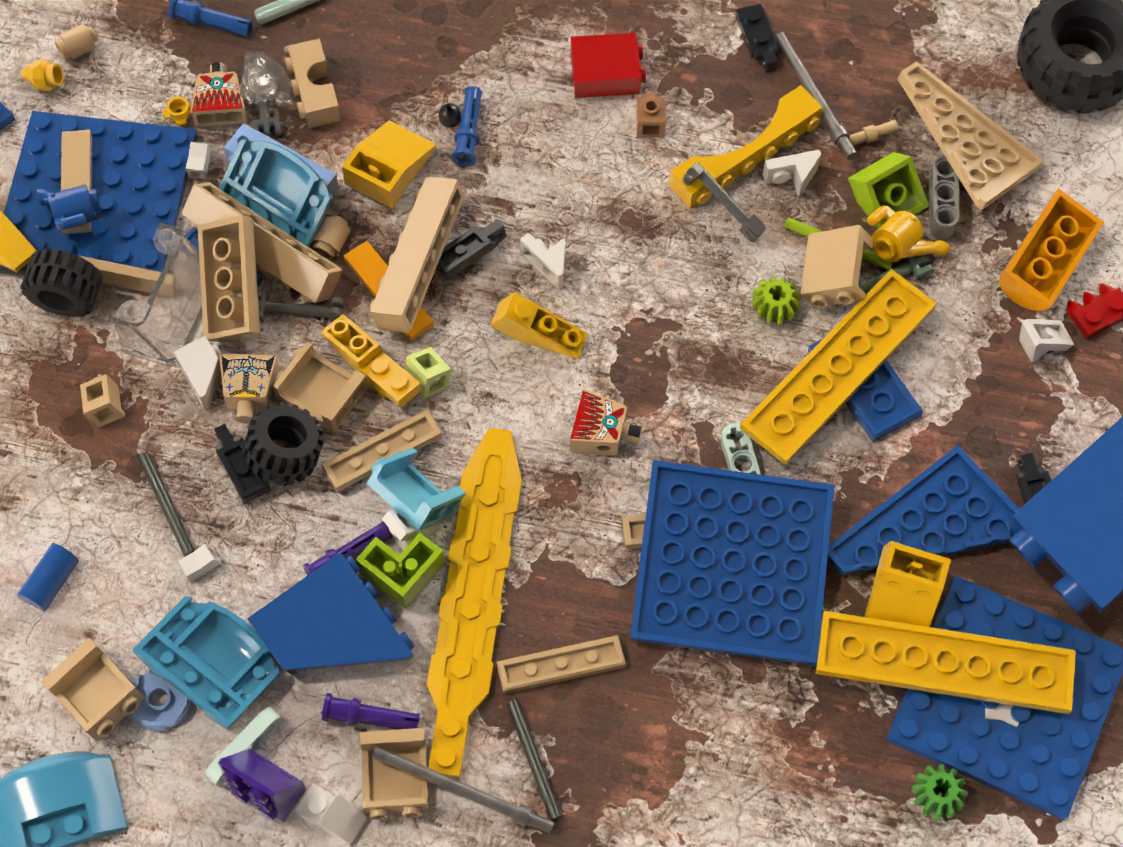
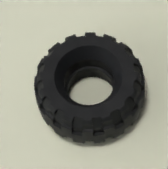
[1016,0,1123,114]

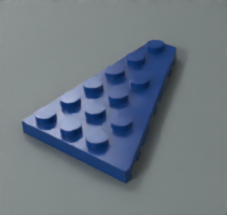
[827,445,1020,576]

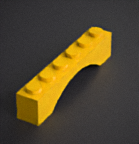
[669,85,823,209]

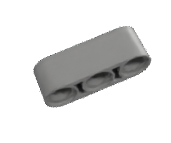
[929,156,959,241]

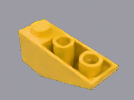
[490,292,588,359]

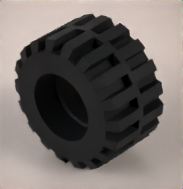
[20,249,103,317]
[243,403,324,485]

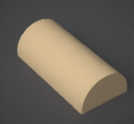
[198,215,260,342]

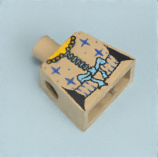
[220,354,280,424]

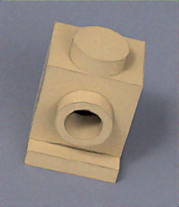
[80,374,125,427]

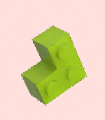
[356,532,445,609]

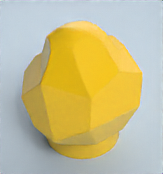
[21,58,64,91]

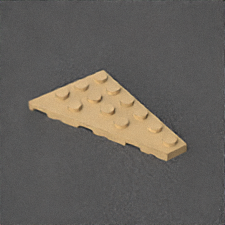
[898,62,1044,211]

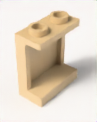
[800,225,873,308]
[273,342,368,433]
[41,638,145,742]
[360,728,429,820]

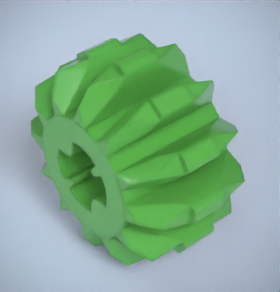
[911,764,968,820]

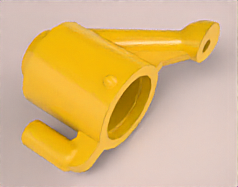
[867,206,950,262]

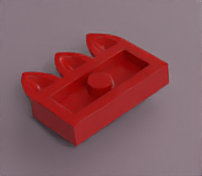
[1067,283,1123,340]

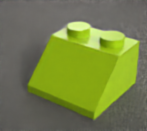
[848,152,929,228]

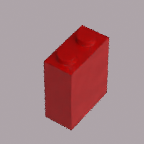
[570,33,646,98]

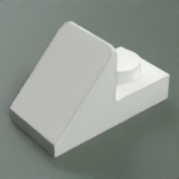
[763,150,821,197]
[520,233,565,290]
[1019,319,1074,362]
[382,509,443,550]
[295,784,368,846]

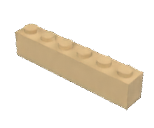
[369,176,464,333]
[181,182,343,303]

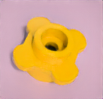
[162,97,192,126]

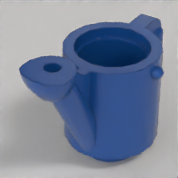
[36,184,102,231]

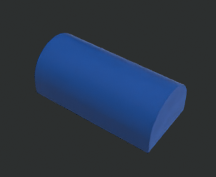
[17,543,79,612]

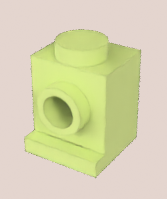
[404,346,451,400]

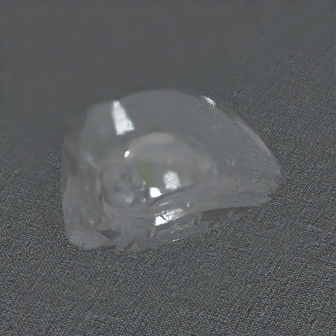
[240,51,293,103]

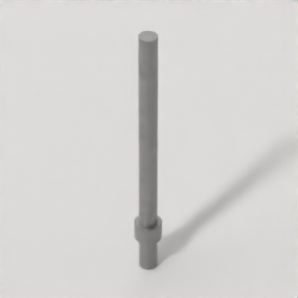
[775,32,857,160]
[372,746,554,834]

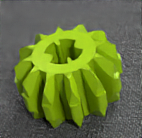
[751,274,801,325]

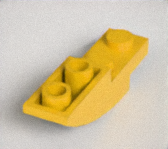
[321,314,423,408]

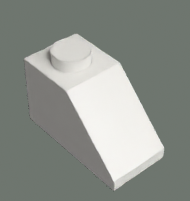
[173,336,221,410]

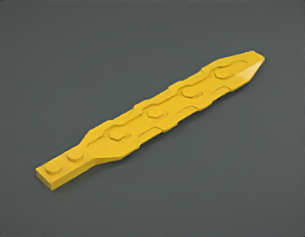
[427,428,522,780]

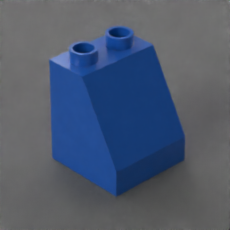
[1009,417,1123,614]

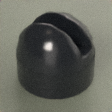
[439,103,461,128]

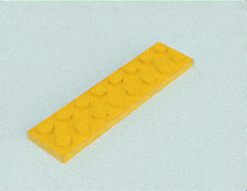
[740,269,937,466]
[816,611,1076,714]

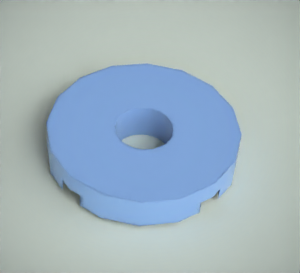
[130,670,191,731]

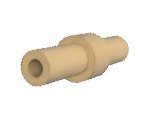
[849,120,899,146]

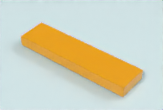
[344,241,434,342]

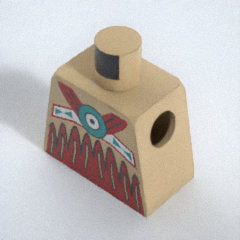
[191,62,248,127]
[570,390,642,455]

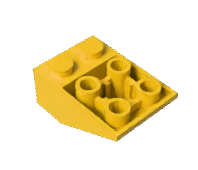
[342,121,437,209]
[864,541,951,627]

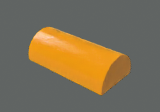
[999,188,1104,311]

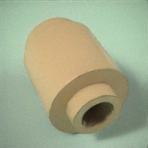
[54,24,98,61]
[312,215,351,260]

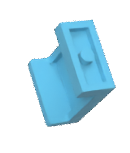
[367,448,466,531]

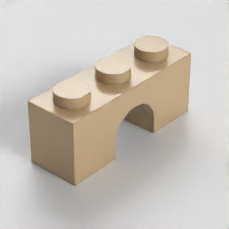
[285,38,341,128]

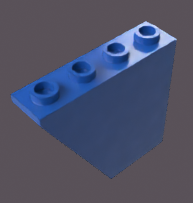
[247,552,415,672]

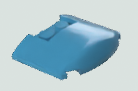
[219,140,333,247]
[133,596,279,730]
[0,751,128,847]

